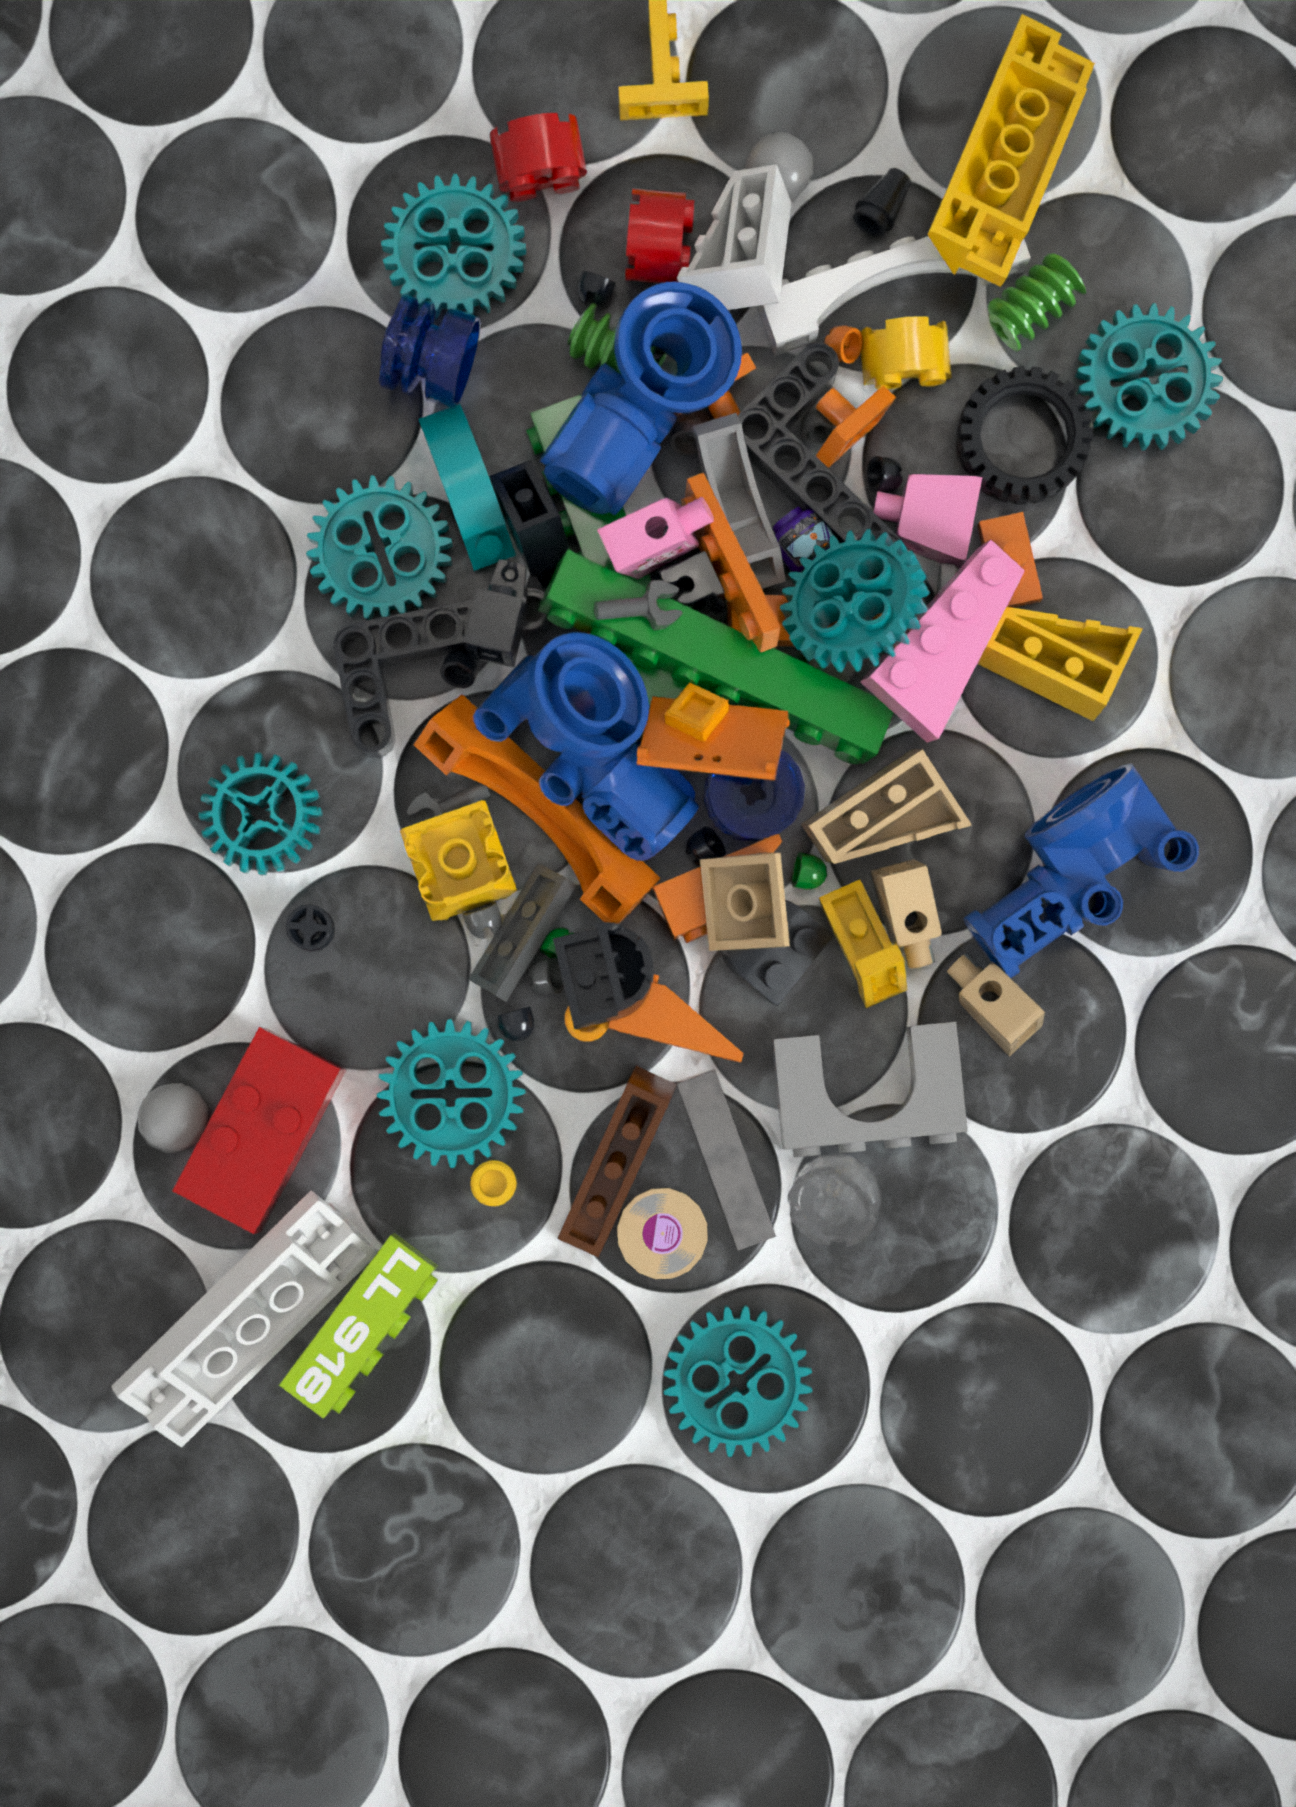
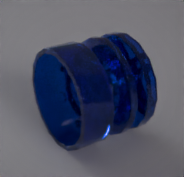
[379,295,481,408]
[703,750,805,841]

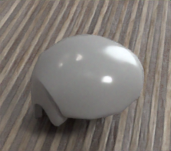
[744,132,813,203]
[137,1083,208,1153]

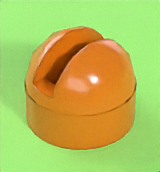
[824,325,863,364]

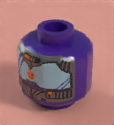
[772,506,838,573]

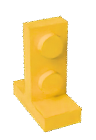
[618,0,709,120]
[819,879,908,1008]

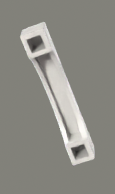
[757,236,1031,356]

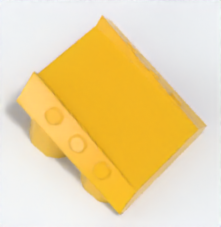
[400,800,517,921]

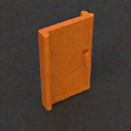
[637,696,790,780]

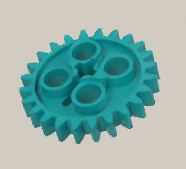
[381,174,527,322]
[1075,303,1223,451]
[306,475,453,621]
[780,529,929,672]
[377,1019,526,1168]
[663,1305,812,1457]

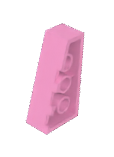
[860,540,1025,743]

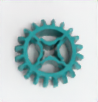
[198,753,323,876]

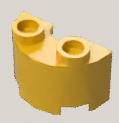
[861,316,952,390]

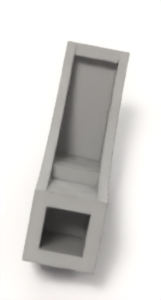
[693,413,786,589]

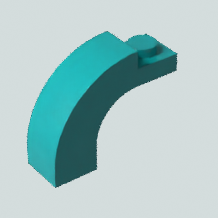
[418,404,516,571]

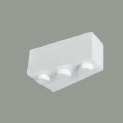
[677,164,791,310]

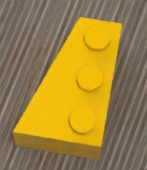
[977,607,1143,721]

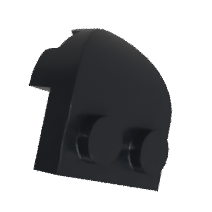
[721,899,833,1006]
[553,922,654,1030]

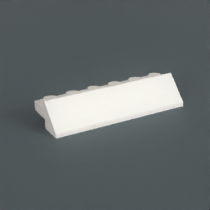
[111,1190,378,1448]

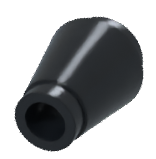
[853,168,911,237]

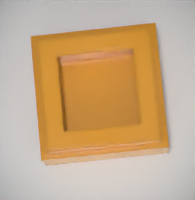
[664,682,729,742]

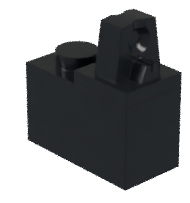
[489,460,570,588]
[464,559,529,668]

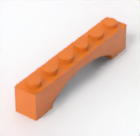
[414,694,661,924]

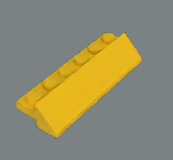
[927,14,1095,287]

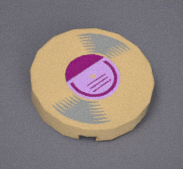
[617,1188,708,1279]

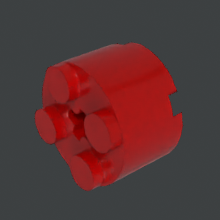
[489,113,587,202]
[625,188,695,283]

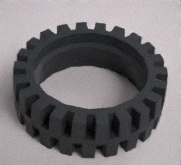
[956,366,1093,505]

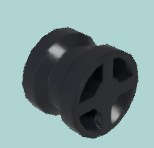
[286,904,335,952]

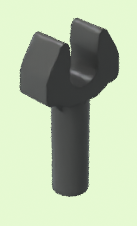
[594,580,683,630]
[406,782,491,817]

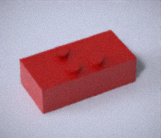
[172,1027,347,1234]

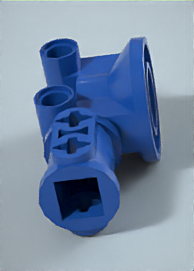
[540,282,742,515]
[473,633,699,861]
[963,763,1199,978]

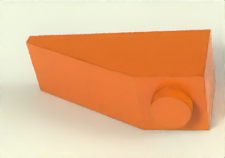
[653,833,782,943]
[608,974,744,1063]

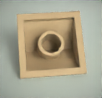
[700,852,790,951]

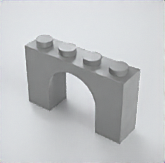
[771,1022,968,1157]

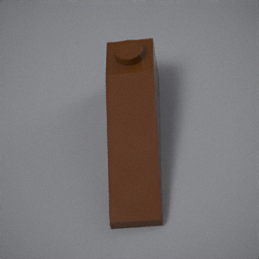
[557,1066,677,1258]

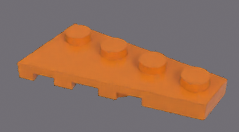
[681,472,781,653]

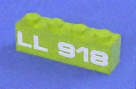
[279,1233,438,1419]

